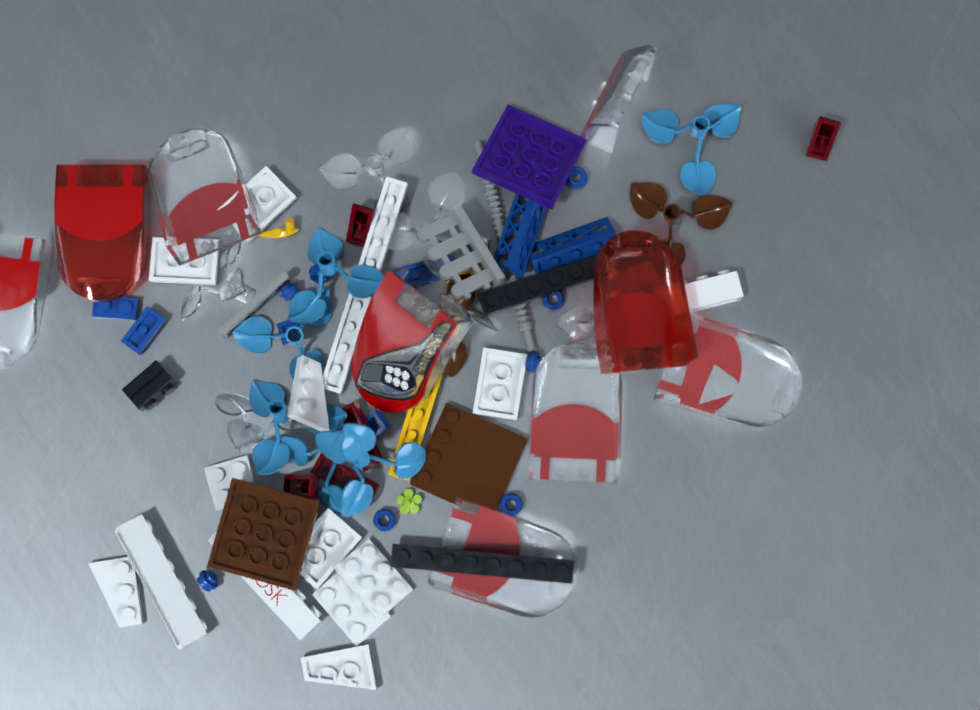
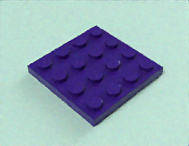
[472,104,587,209]

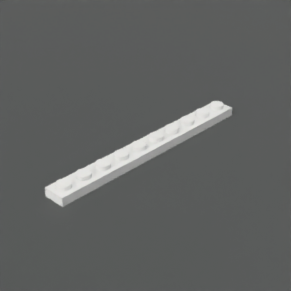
[323,177,408,394]

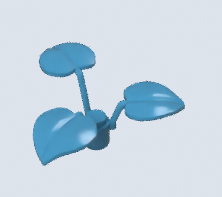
[641,104,741,196]
[288,228,384,324]
[233,288,333,379]
[249,380,347,475]
[340,423,427,517]
[280,430,346,515]

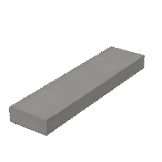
[217,270,291,339]

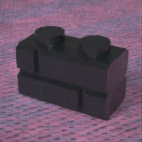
[122,360,176,412]

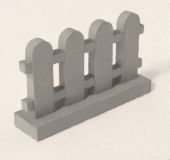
[416,203,505,300]

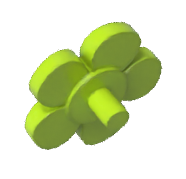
[396,489,422,514]

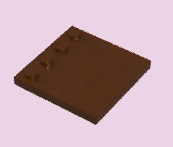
[410,403,528,521]
[207,478,321,591]

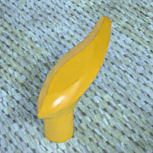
[258,217,299,238]

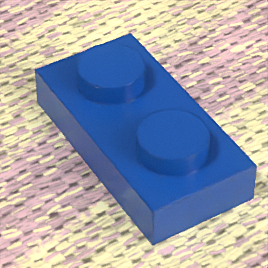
[391,259,440,288]
[92,295,140,321]
[121,306,167,355]

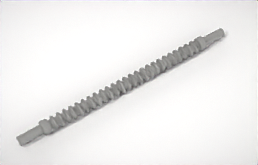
[474,141,536,353]

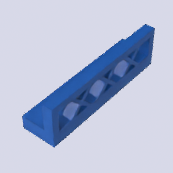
[493,194,547,277]
[530,217,619,275]

